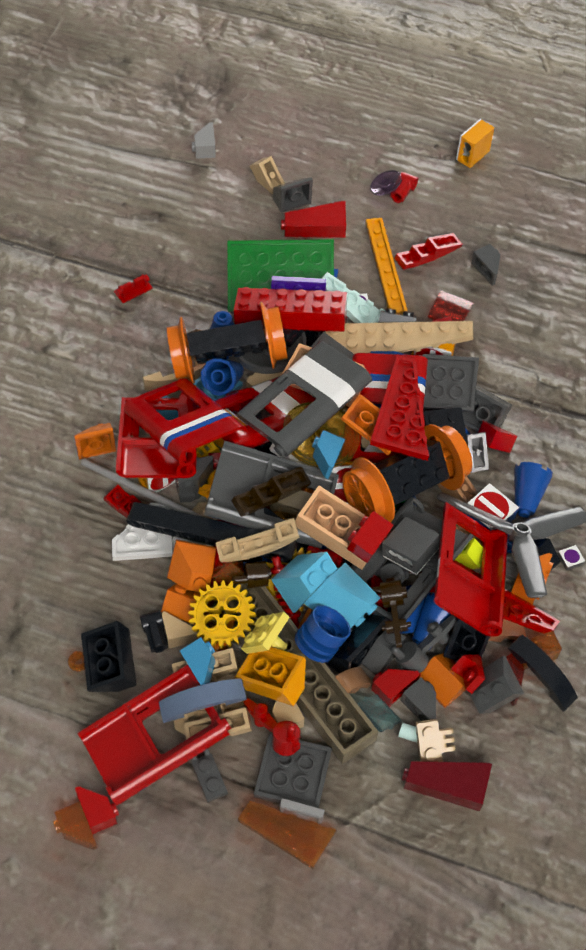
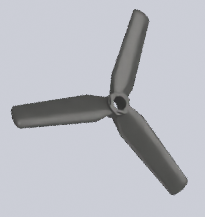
[437,493,586,598]

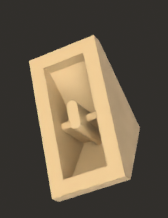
[162,611,199,648]

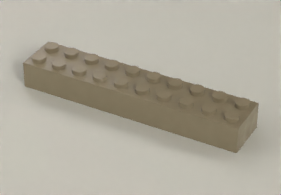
[228,583,379,764]

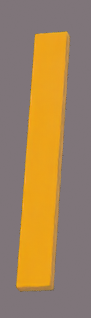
[365,217,407,314]

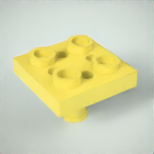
[241,612,290,654]

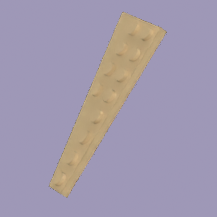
[325,321,473,354]

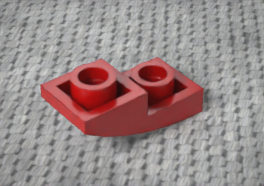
[104,485,141,518]

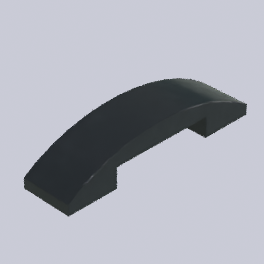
[507,634,578,712]

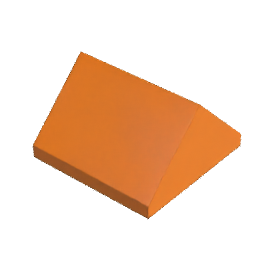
[420,653,466,708]

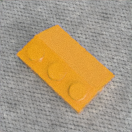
[235,647,306,706]

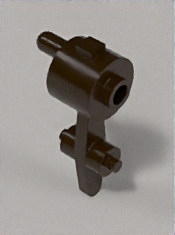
[232,556,272,588]
[371,578,412,648]

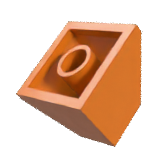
[74,423,116,460]
[167,540,216,592]

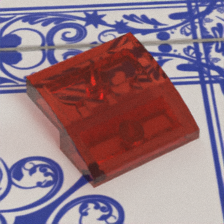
[428,291,474,321]

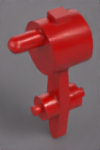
[244,698,301,756]

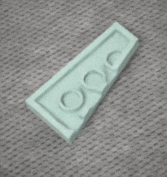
[321,272,385,323]

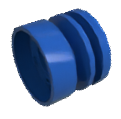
[295,606,351,663]

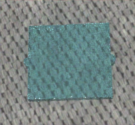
[357,694,402,733]

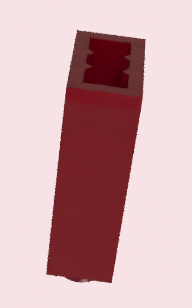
[402,761,492,811]

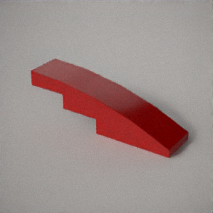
[394,233,463,270]

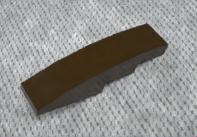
[231,467,312,517]

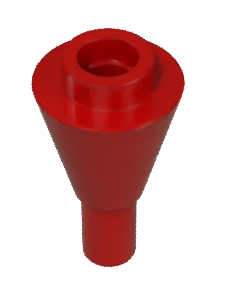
[307,546,343,568]

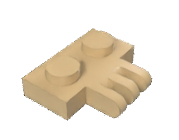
[415,719,456,762]

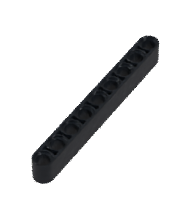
[126,502,298,563]

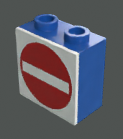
[463,483,519,531]

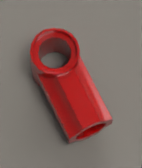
[390,172,418,203]

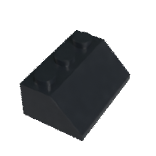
[328,614,390,673]
[81,621,137,692]

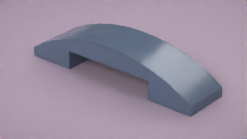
[159,679,247,723]

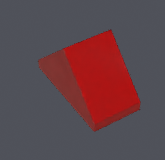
[478,420,518,453]

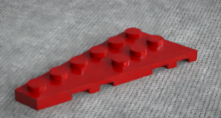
[370,355,429,461]
[430,560,560,636]

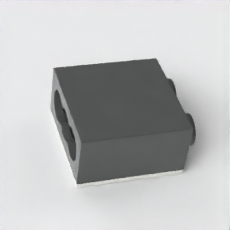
[382,517,440,575]

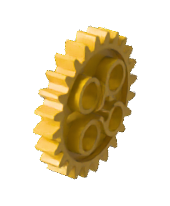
[188,580,257,648]

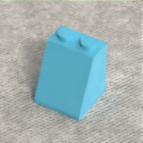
[271,552,338,613]
[304,563,381,628]

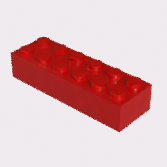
[234,287,347,332]

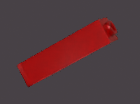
[281,201,346,238]

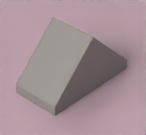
[466,432,489,472]

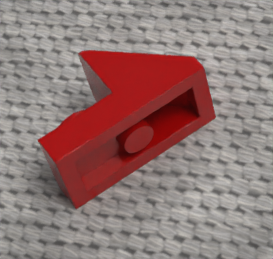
[451,655,485,694]

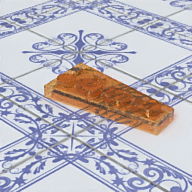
[238,801,337,869]

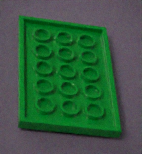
[227,239,334,312]

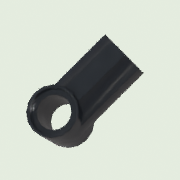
[140,610,168,653]

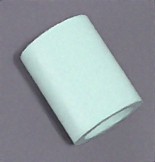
[398,722,417,743]

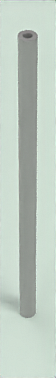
[81,458,206,518]

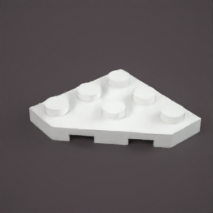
[112,503,173,561]

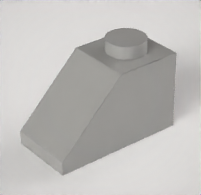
[192,122,216,159]

